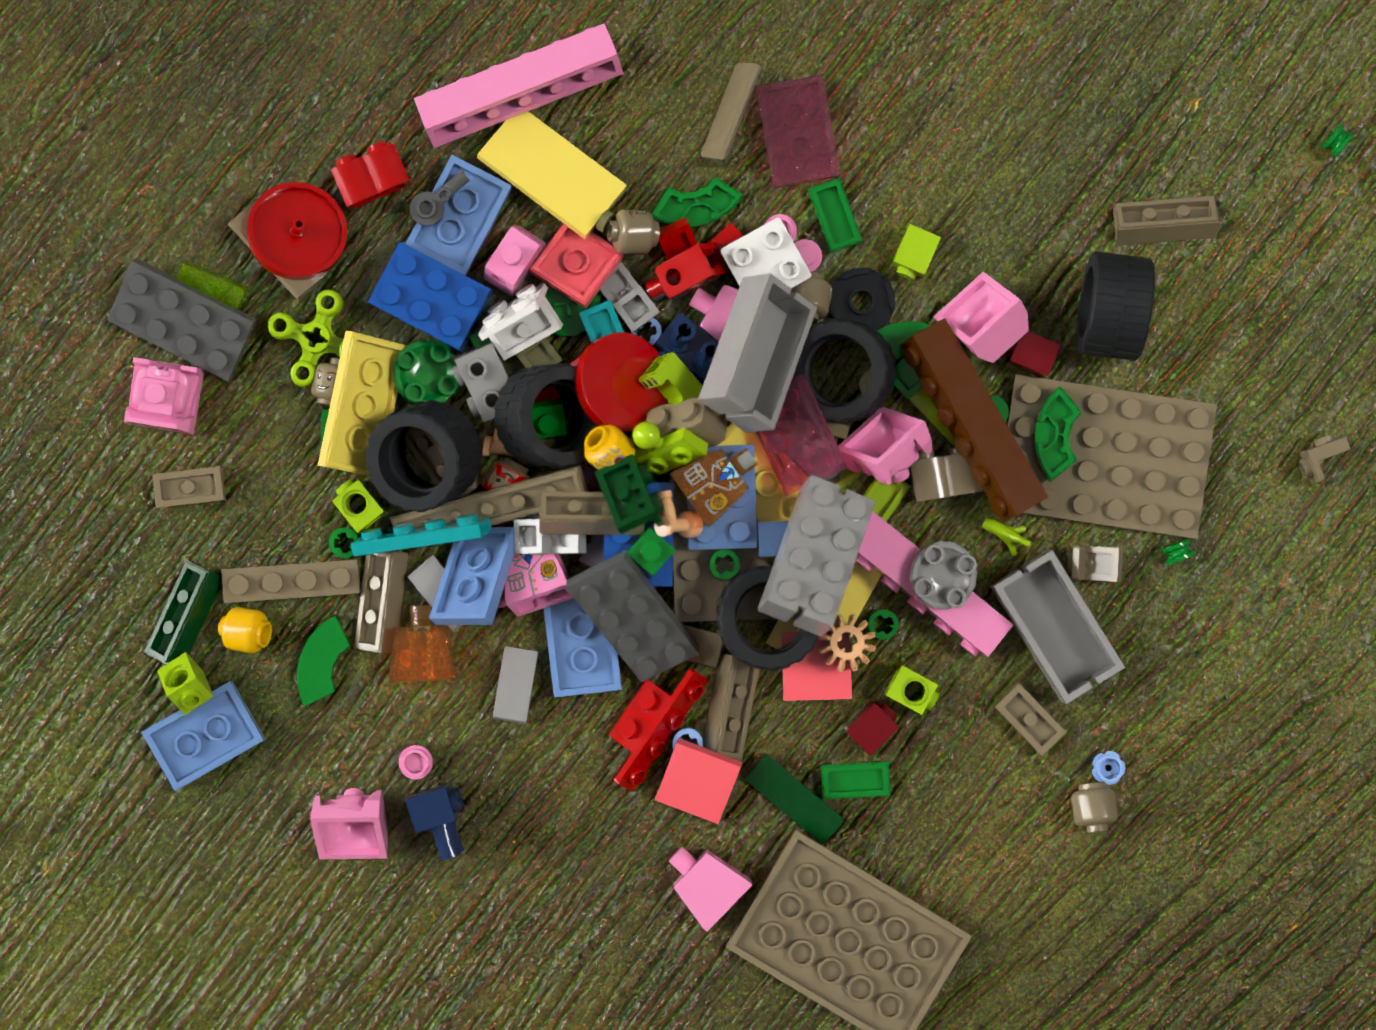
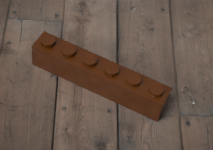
[900,318,1048,523]

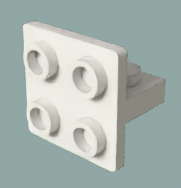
[720,218,811,299]
[478,283,563,361]

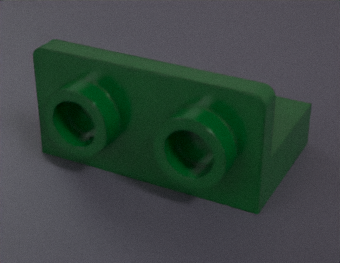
[595,454,665,534]

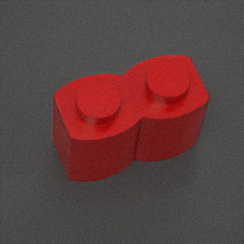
[331,141,411,211]

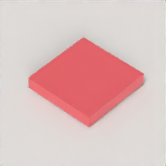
[529,223,625,309]
[781,631,852,701]
[655,738,742,824]

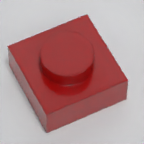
[658,217,697,261]

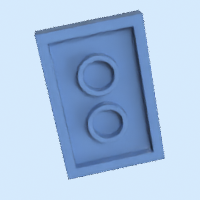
[405,154,513,276]
[686,445,757,550]
[429,527,514,625]
[544,598,622,698]
[141,681,266,791]

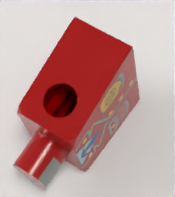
[645,242,731,301]

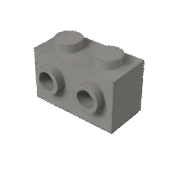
[451,341,509,422]

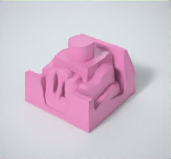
[933,272,1029,363]
[124,357,205,435]
[835,407,932,485]
[310,788,388,859]

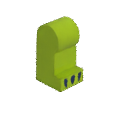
[638,352,703,406]

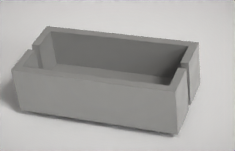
[698,273,817,432]
[757,475,876,637]
[989,550,1125,704]

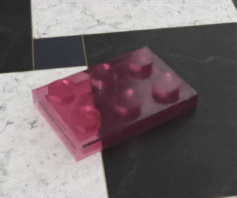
[756,75,841,188]
[756,374,847,496]

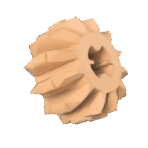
[818,614,876,672]

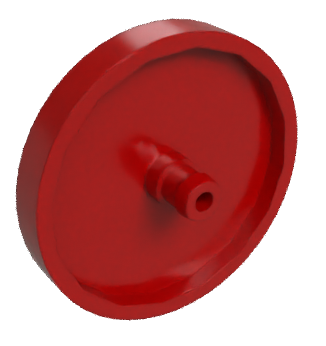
[247,182,347,280]
[575,332,668,433]

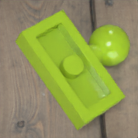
[633,422,709,475]

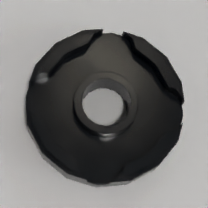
[829,268,896,330]

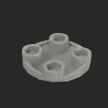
[910,541,977,610]

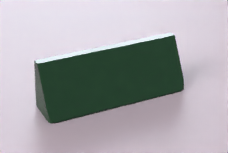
[144,560,222,664]
[744,753,845,845]

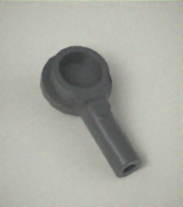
[410,170,470,226]

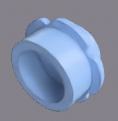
[1092,751,1126,785]

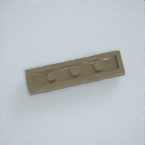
[221,559,361,603]

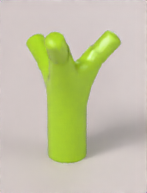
[981,516,1031,556]

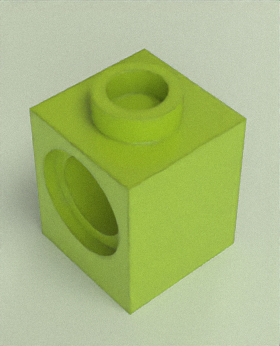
[891,224,941,280]
[332,479,388,533]
[157,652,214,715]
[883,664,940,715]

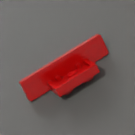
[609,669,708,791]

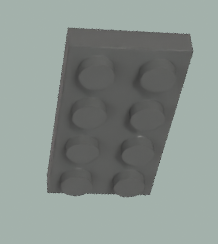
[107,258,258,381]
[566,551,699,683]

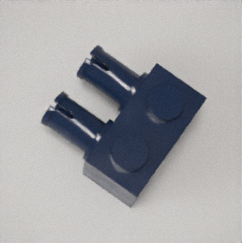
[653,312,719,385]
[405,781,465,861]

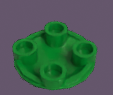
[393,340,458,404]

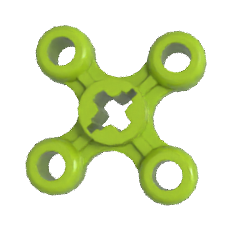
[267,289,344,388]

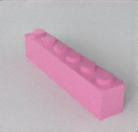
[414,23,624,148]
[856,511,1014,657]

